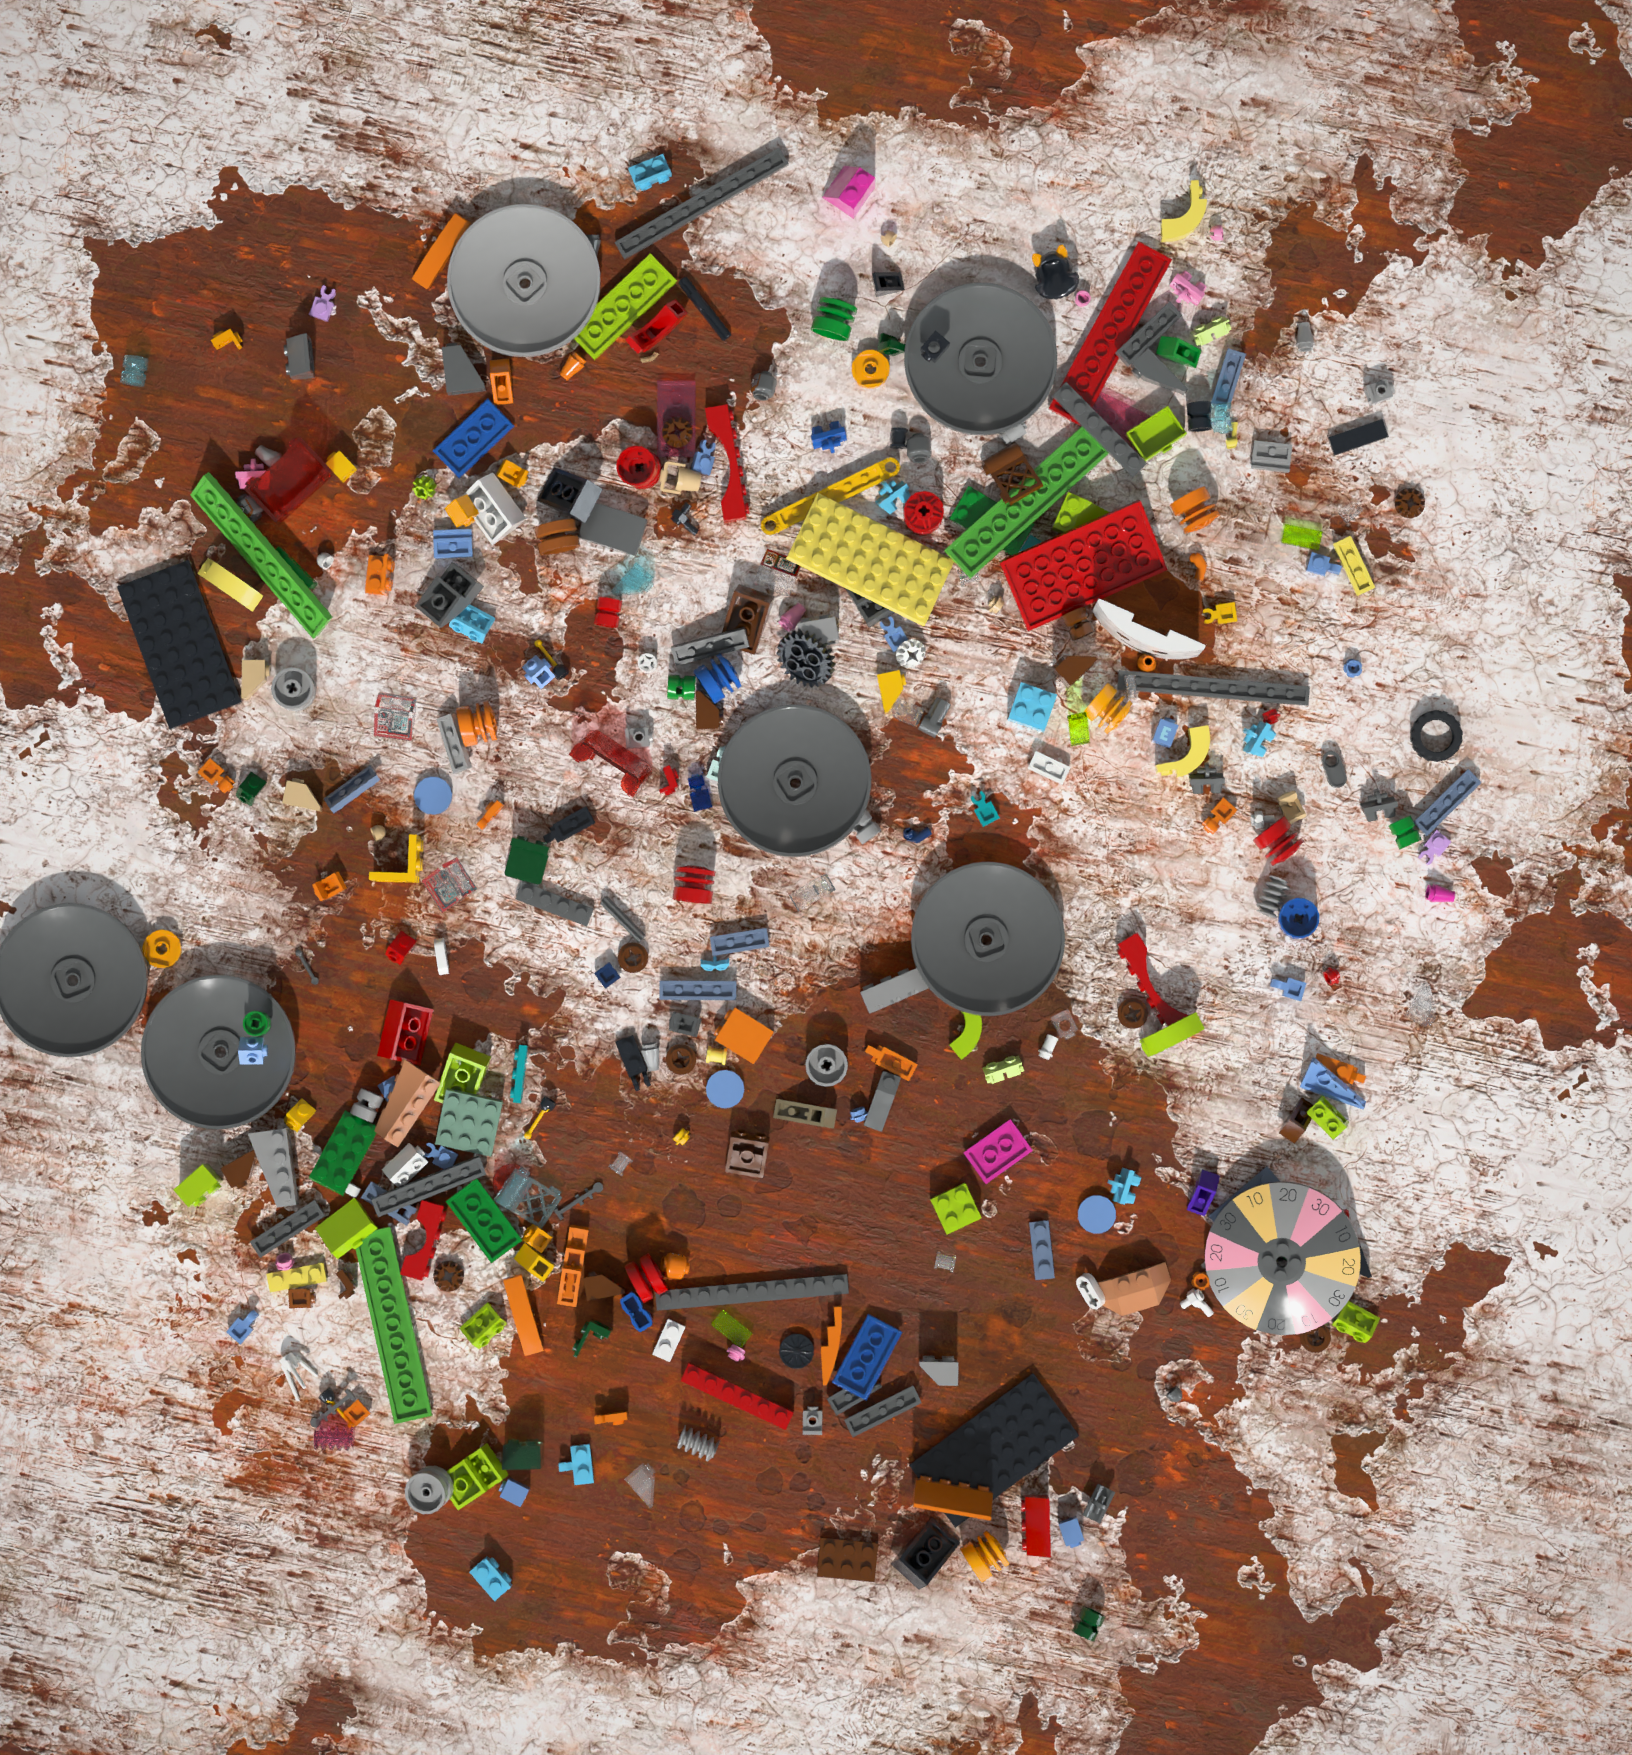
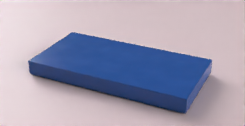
[433,398,515,479]
[832,1314,903,1401]

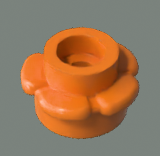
[1191,1272,1210,1291]

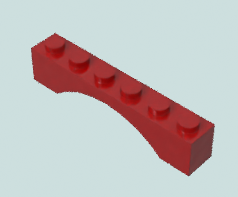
[705,404,750,523]
[1116,933,1188,1027]
[681,1362,794,1430]

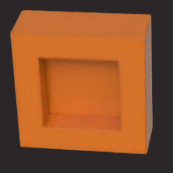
[344,1399,371,1426]

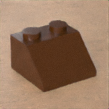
[1052,656,1098,689]

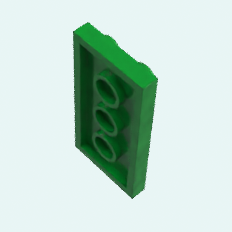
[949,486,1035,556]
[309,1111,377,1196]
[446,1178,522,1263]

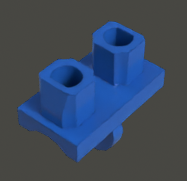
[811,421,847,454]

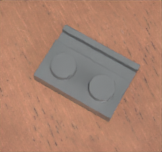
[1251,440,1292,473]

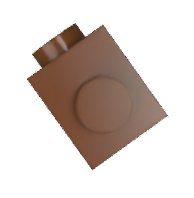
[288,1288,316,1309]

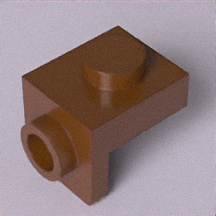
[336,1268,357,1299]

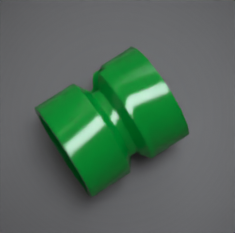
[667,674,696,701]
[1388,815,1422,850]
[243,1011,271,1036]

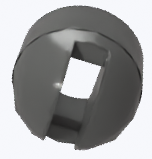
[1166,1386,1183,1402]

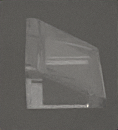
[1338,502,1363,523]

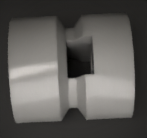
[852,809,882,845]
[350,1088,384,1123]

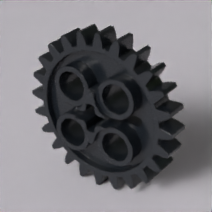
[776,629,836,688]

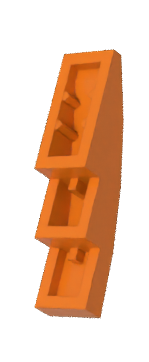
[412,213,472,289]
[557,1225,589,1307]
[503,1274,544,1356]
[821,1305,842,1385]

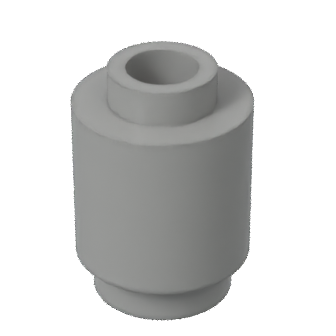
[998,423,1027,445]

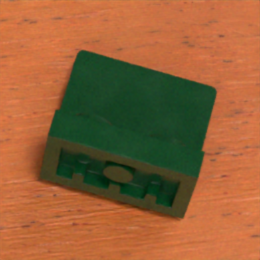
[572,1319,613,1358]

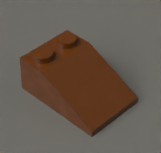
[722,584,775,655]

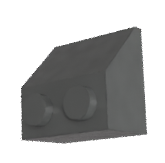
[284,333,315,380]

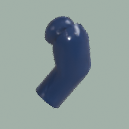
[903,827,932,843]

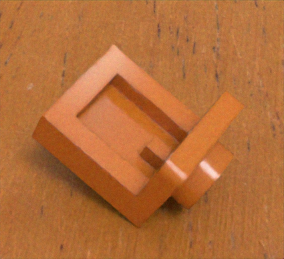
[312,871,347,901]

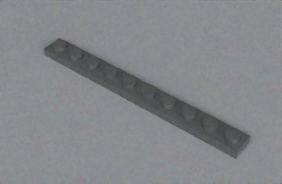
[615,148,789,260]
[1117,670,1310,706]
[655,1274,849,1310]

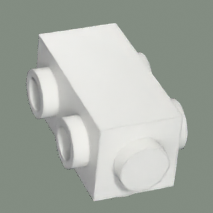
[382,1143,428,1187]

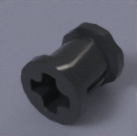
[890,427,908,449]

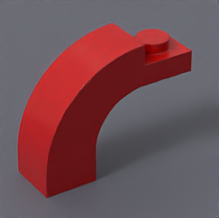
[626,299,688,354]

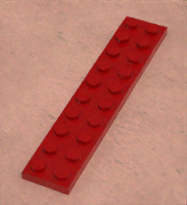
[1048,242,1172,427]

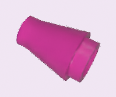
[1425,884,1455,903]

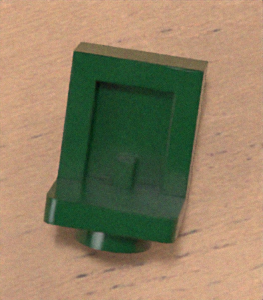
[236,772,267,806]

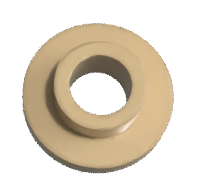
[987,595,1005,613]

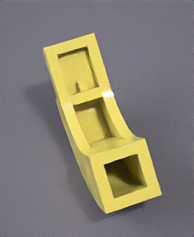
[1160,180,1207,242]
[197,558,263,612]
[1155,725,1210,778]

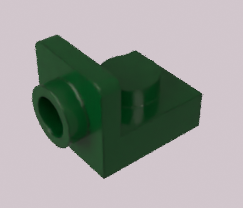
[877,333,906,356]

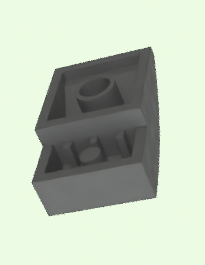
[578,503,648,556]
[415,562,484,628]
[845,588,895,628]

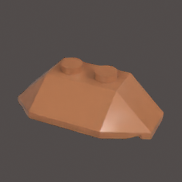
[1096,1262,1171,1316]

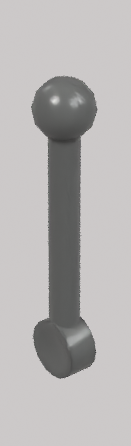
[295,949,319,985]

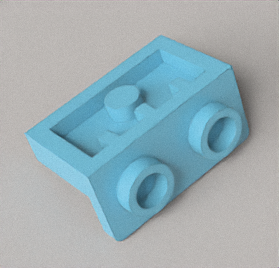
[628,154,672,191]
[449,604,495,644]
[469,1556,512,1601]

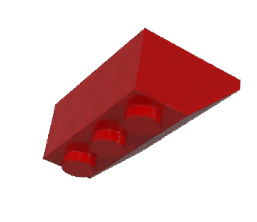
[377,1000,433,1065]
[1021,1494,1051,1557]

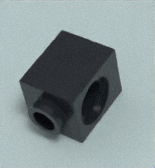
[920,330,950,363]

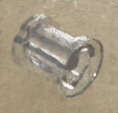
[957,570,980,587]
[608,1151,633,1176]
[934,1252,956,1273]

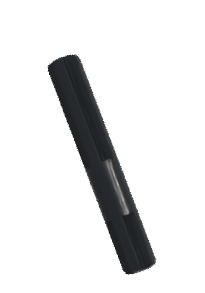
[678,277,731,341]

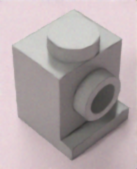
[1363,379,1395,406]
[625,727,653,749]
[803,1406,822,1435]

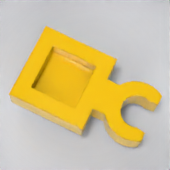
[1202,602,1237,624]

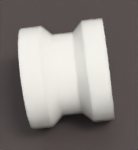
[638,653,657,674]

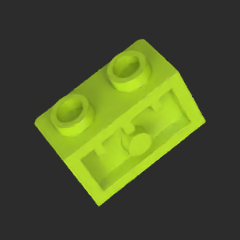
[1307,1095,1349,1139]
[1332,1301,1380,1343]
[459,1302,507,1349]

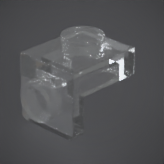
[891,698,924,727]

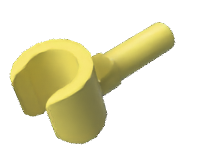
[1226,422,1238,449]

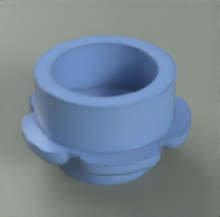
[1343,659,1362,678]
[850,1107,868,1122]

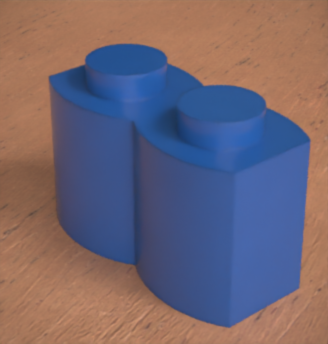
[620,1291,653,1332]

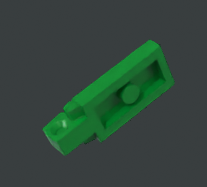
[275,546,318,589]

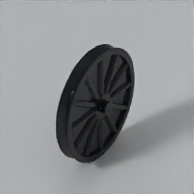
[779,1334,814,1369]

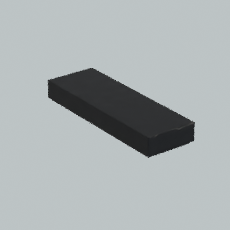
[1328,419,1389,456]

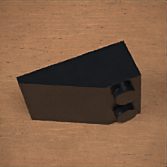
[536,467,603,523]
[891,1517,960,1590]

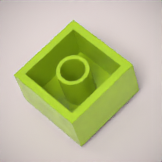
[173,1163,223,1207]
[930,1183,981,1234]

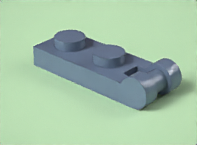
[361,1181,417,1226]

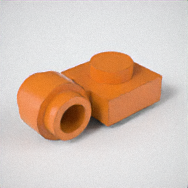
[197,758,235,793]
[1201,797,1237,835]

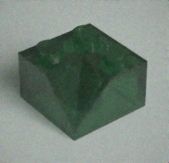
[502,1439,544,1470]

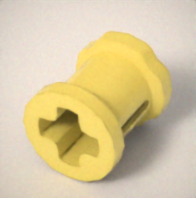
[706,1046,727,1065]

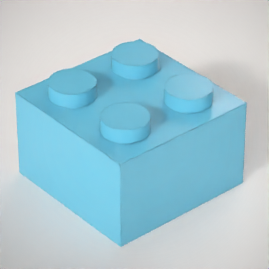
[1008,682,1057,733]

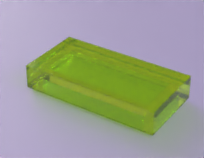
[1281,524,1323,551]
[1067,712,1090,747]
[711,1309,753,1348]

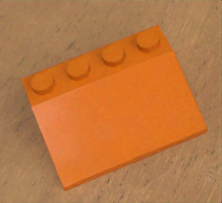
[912,1475,993,1521]

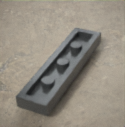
[1115,302,1182,367]
[671,627,750,666]
[515,882,594,927]
[250,1200,326,1258]
[844,1385,922,1437]

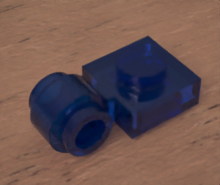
[688,774,713,812]

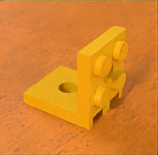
[369,834,424,883]

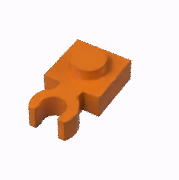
[476,800,504,830]
[594,1411,628,1425]

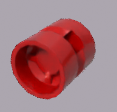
[594,597,623,628]

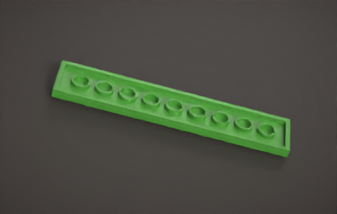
[944,427,1109,579]
[190,472,333,639]
[356,1227,433,1424]

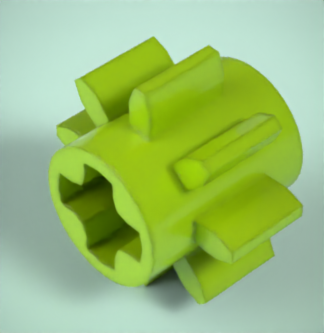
[412,475,437,500]

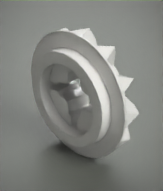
[896,639,926,669]

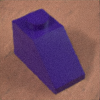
[1187,1169,1220,1217]

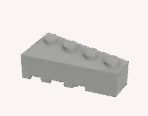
[860,965,928,1014]
[248,1128,299,1208]

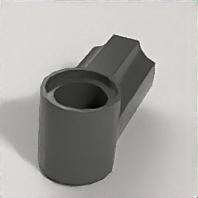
[918,697,951,738]

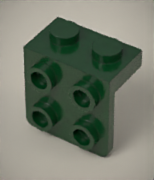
[504,835,551,885]

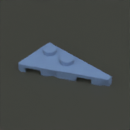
[1300,1057,1366,1110]

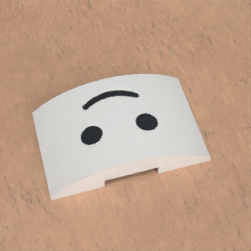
[1092,599,1206,659]

